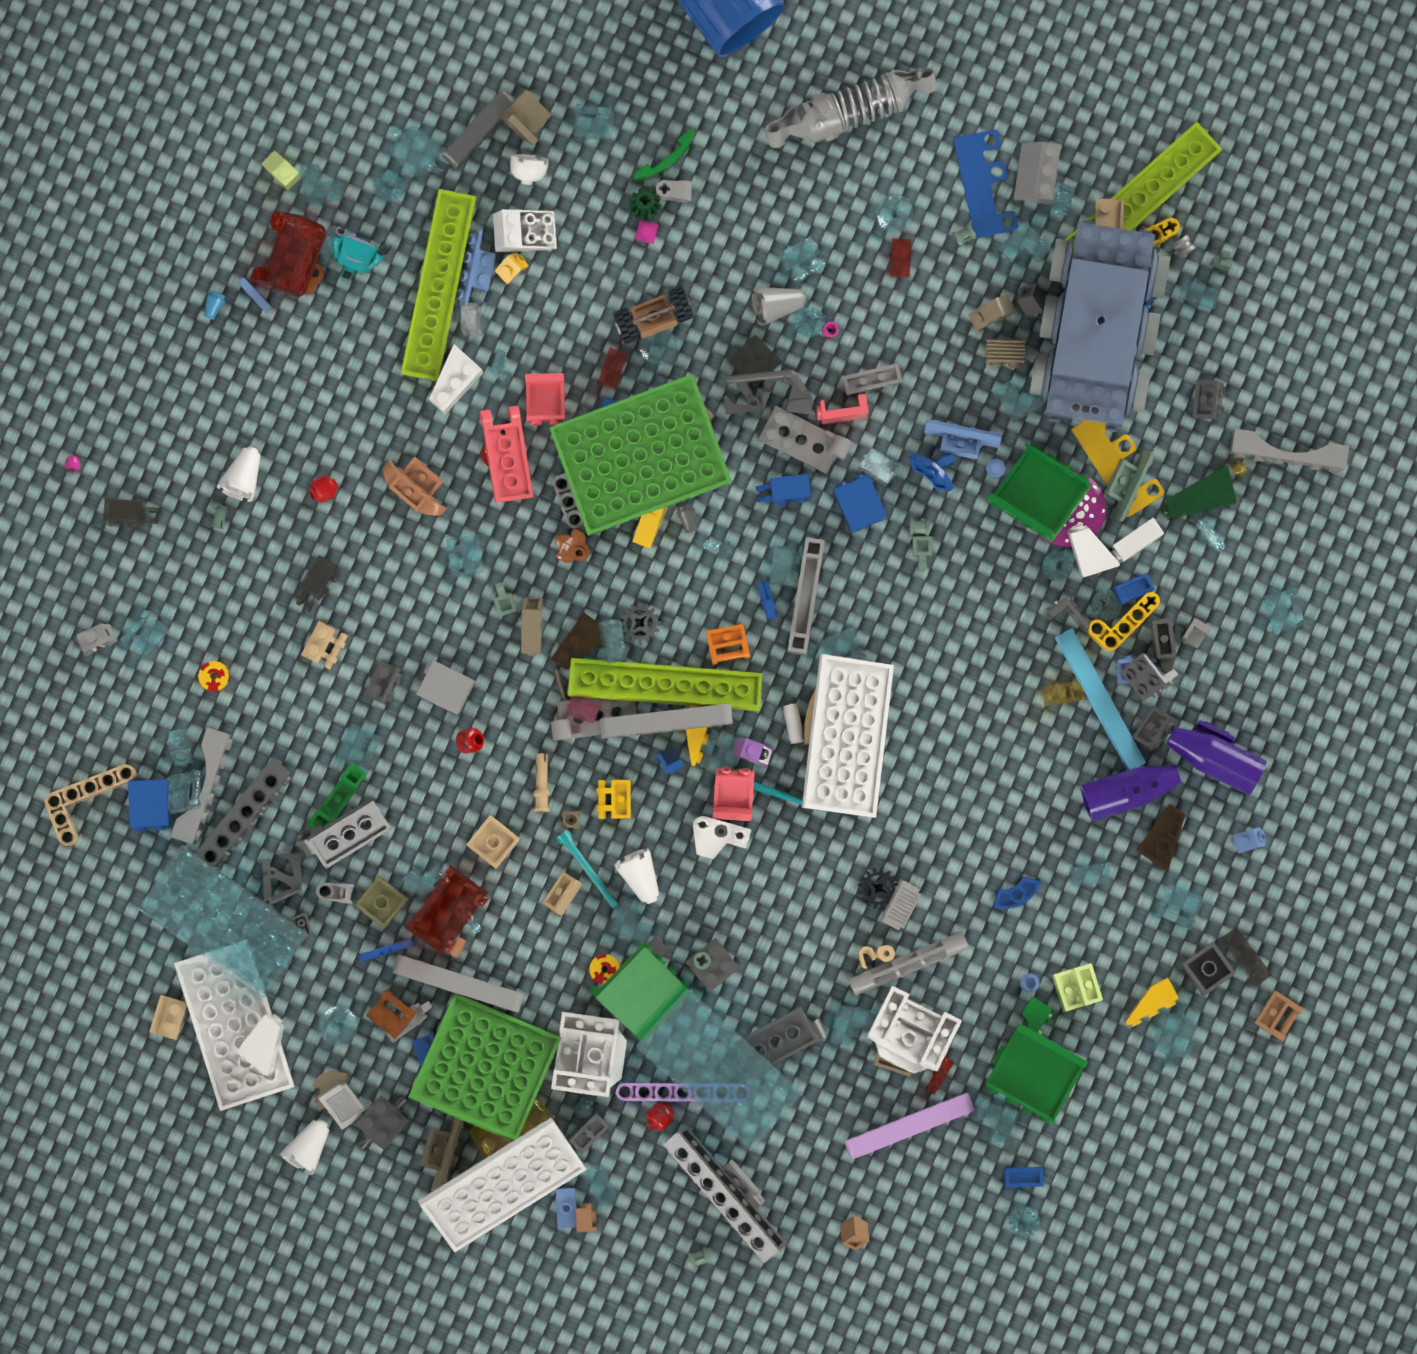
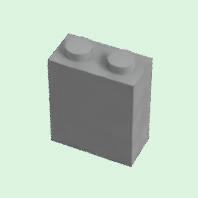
[415,660,475,716]

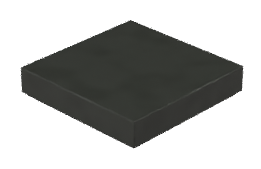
[729,335,782,389]

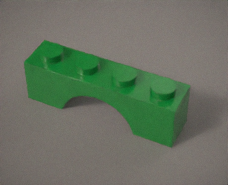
[991,996,1053,1065]

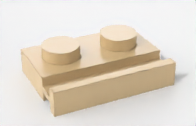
[1095,199,1124,229]
[149,995,187,1040]

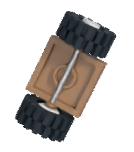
[612,286,694,345]

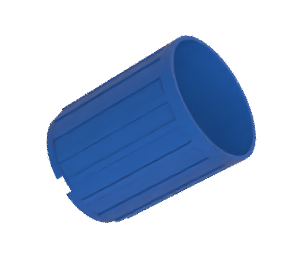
[677,0,785,57]

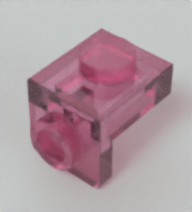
[567,696,600,724]

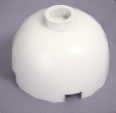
[510,154,548,185]

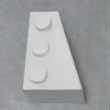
[429,345,483,415]

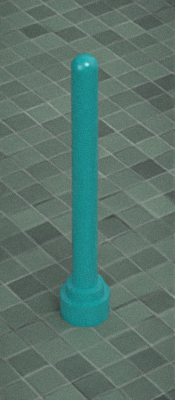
[753,782,819,811]
[556,830,618,909]

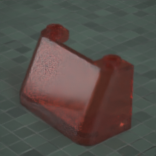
[249,210,326,297]
[404,865,489,955]

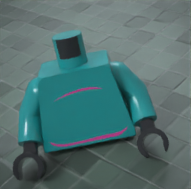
[332,223,391,281]

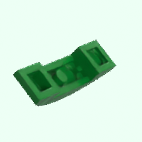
[633,128,694,182]
[307,762,367,829]

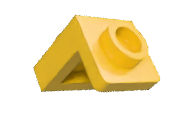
[495,252,529,284]

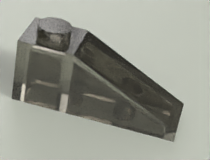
[1221,927,1272,986]

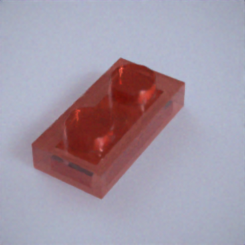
[890,238,911,278]
[597,348,628,390]

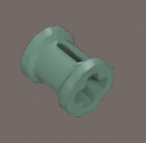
[952,224,977,247]
[909,518,930,536]
[694,952,711,969]
[688,1246,712,1270]

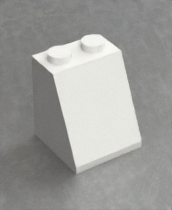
[236,1014,285,1076]

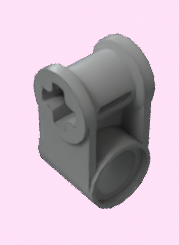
[655,180,692,203]
[316,883,354,904]

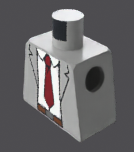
[76,624,118,657]

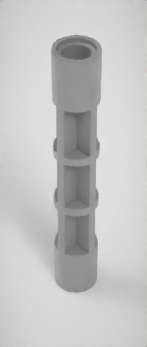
[848,931,969,996]

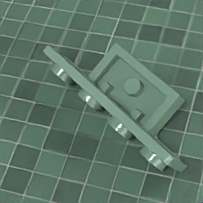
[1104,450,1155,522]

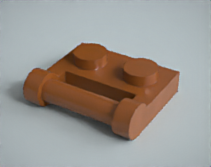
[366,989,416,1039]

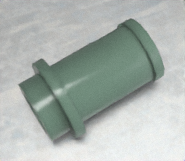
[211,504,229,529]

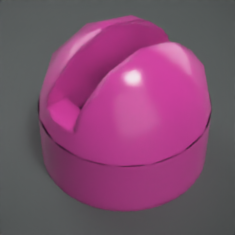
[822,322,838,337]
[64,455,80,470]

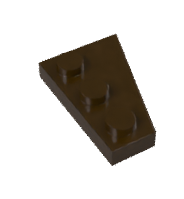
[551,612,615,670]
[1136,803,1185,873]

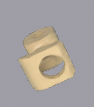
[858,945,895,969]

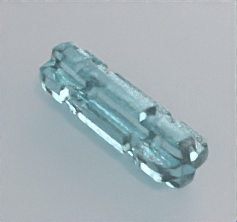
[1196,518,1226,552]

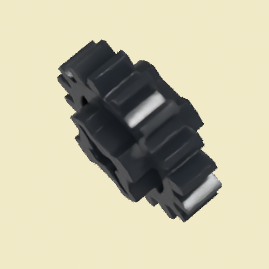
[858,868,899,909]

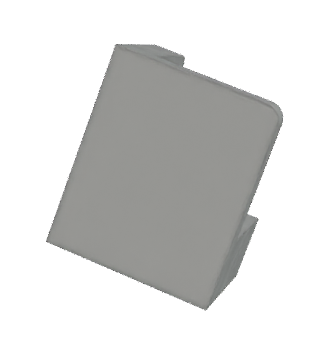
[1181,618,1211,648]

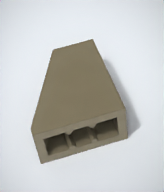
[521,597,543,656]

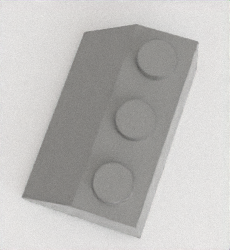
[1014,142,1061,205]

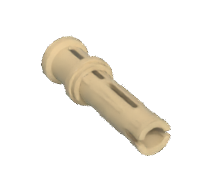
[533,753,550,812]

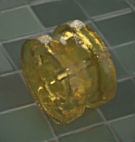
[1230,460,1249,479]

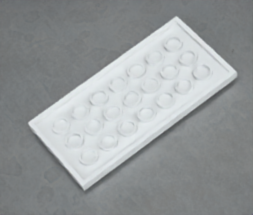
[802,654,894,818]
[174,939,295,1111]
[418,1118,587,1252]

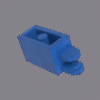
[756,474,811,506]

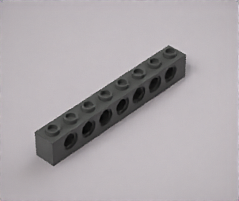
[175,758,292,893]
[663,1125,787,1263]

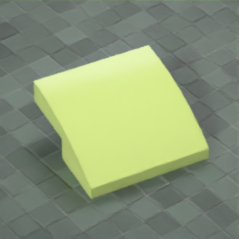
[1052,963,1103,1012]

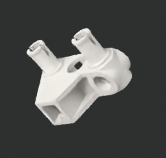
[693,816,751,859]

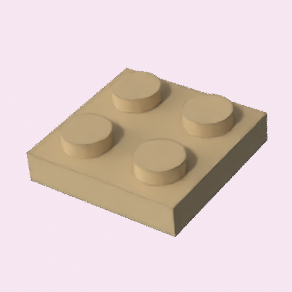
[466,815,520,869]

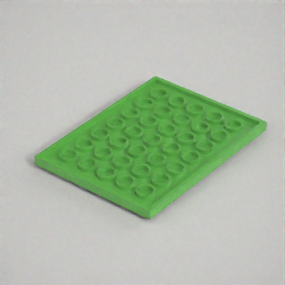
[549,374,732,536]

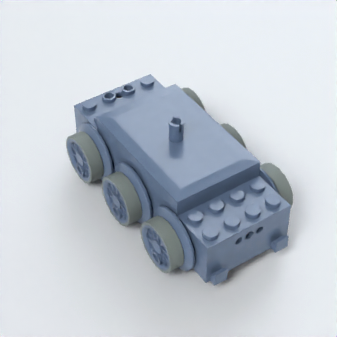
[1030,220,1170,432]

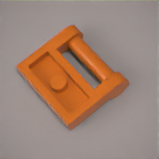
[706,624,750,665]

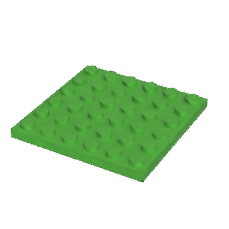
[409,993,561,1141]

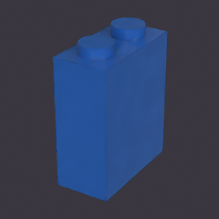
[833,474,887,534]
[128,779,171,832]

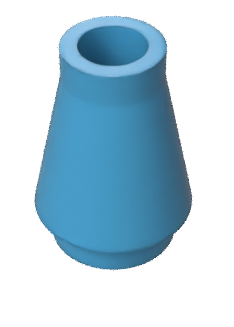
[204,290,225,320]

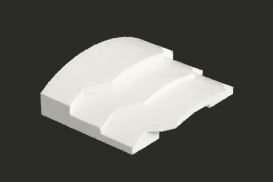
[867,986,962,1073]
[551,1012,627,1097]

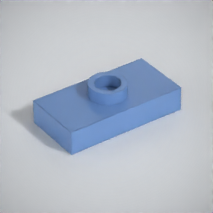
[238,277,271,313]
[556,1188,577,1228]

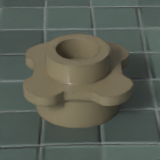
[561,810,581,830]

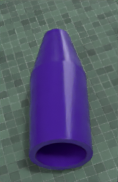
[1167,720,1267,795]
[1080,765,1181,822]

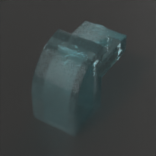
[400,863,444,895]

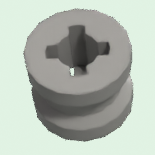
[1172,235,1196,259]

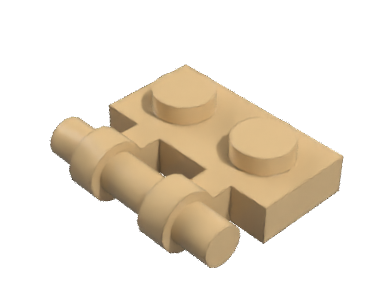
[301,621,348,670]

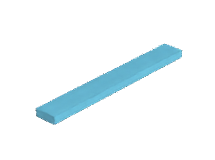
[1055,628,1146,770]

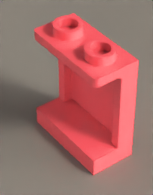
[525,373,565,425]
[816,394,869,425]
[713,767,755,821]

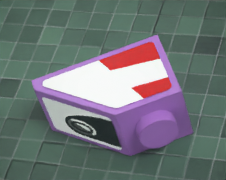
[732,737,773,767]

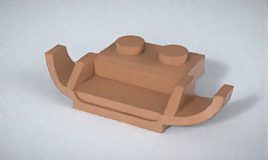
[383,457,447,516]

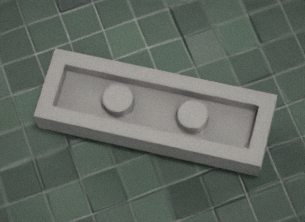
[842,363,902,396]

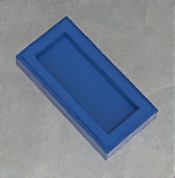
[1112,573,1155,606]
[1004,1167,1044,1188]

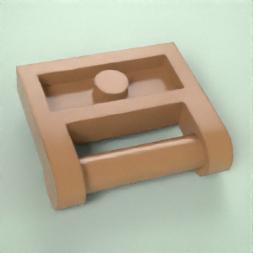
[1254,990,1304,1042]

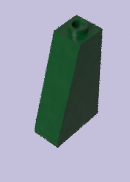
[1161,466,1237,520]

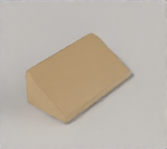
[542,871,582,916]

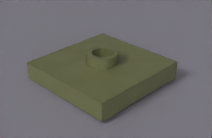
[354,875,409,929]

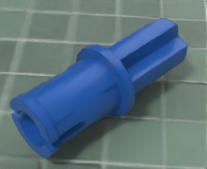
[758,581,778,620]

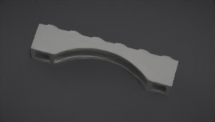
[1230,429,1349,473]
[787,537,825,656]
[170,727,233,845]

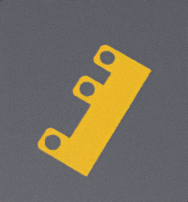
[1071,421,1165,517]

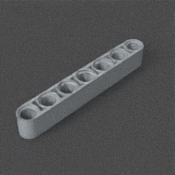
[599,704,733,739]
[392,954,525,1013]

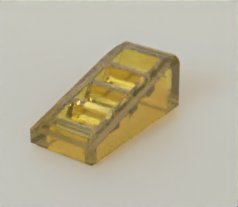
[1042,681,1085,706]

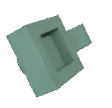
[1211,250,1233,271]
[912,536,932,571]
[493,582,517,617]

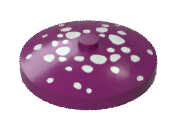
[1041,471,1106,547]

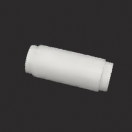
[783,704,804,744]

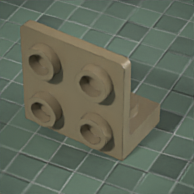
[500,90,551,145]

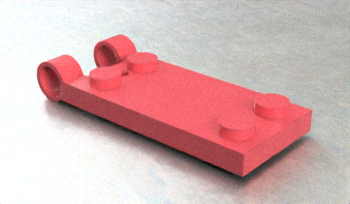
[480,405,533,503]

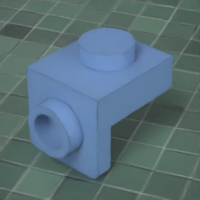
[1233,827,1266,854]

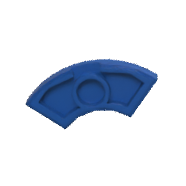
[909,453,954,491]
[993,876,1041,909]
[359,939,413,962]

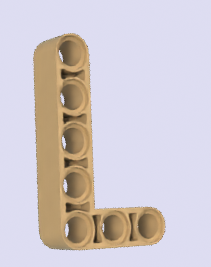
[45,764,137,846]

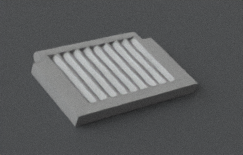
[880,879,921,930]
[318,1083,366,1130]

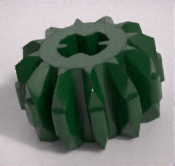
[629,187,661,221]

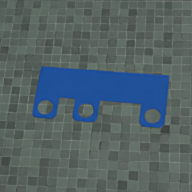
[953,130,1019,238]

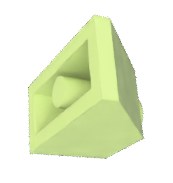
[261,151,301,191]

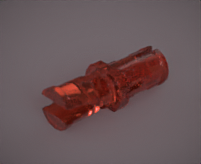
[925,1057,955,1095]

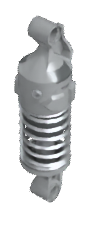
[765,68,937,148]

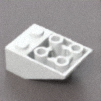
[493,209,557,252]

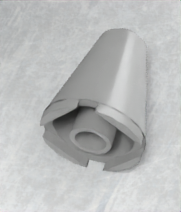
[752,287,807,325]

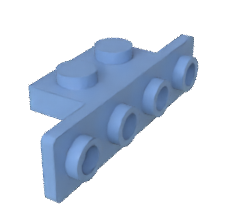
[456,230,496,305]
[924,419,1002,459]

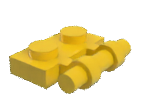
[596,780,631,819]

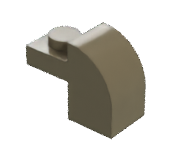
[968,295,1016,332]
[313,1071,349,1109]

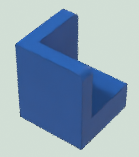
[657,747,684,776]

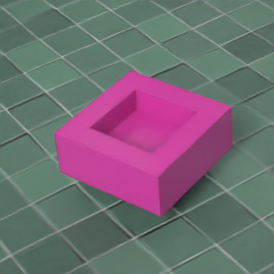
[636,221,658,244]

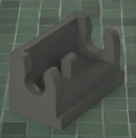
[566,1110,610,1154]

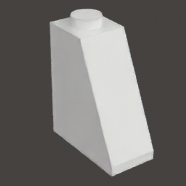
[1111,517,1164,563]
[1067,524,1120,577]

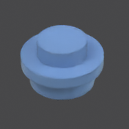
[986,459,1005,478]
[1020,973,1040,993]

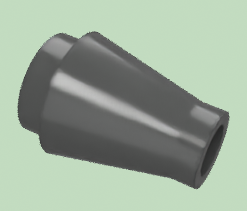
[677,504,697,533]

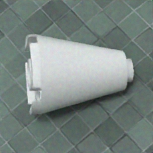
[217,446,261,502]
[614,848,659,904]
[280,1119,329,1175]

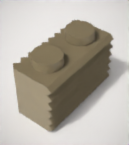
[985,339,1025,368]

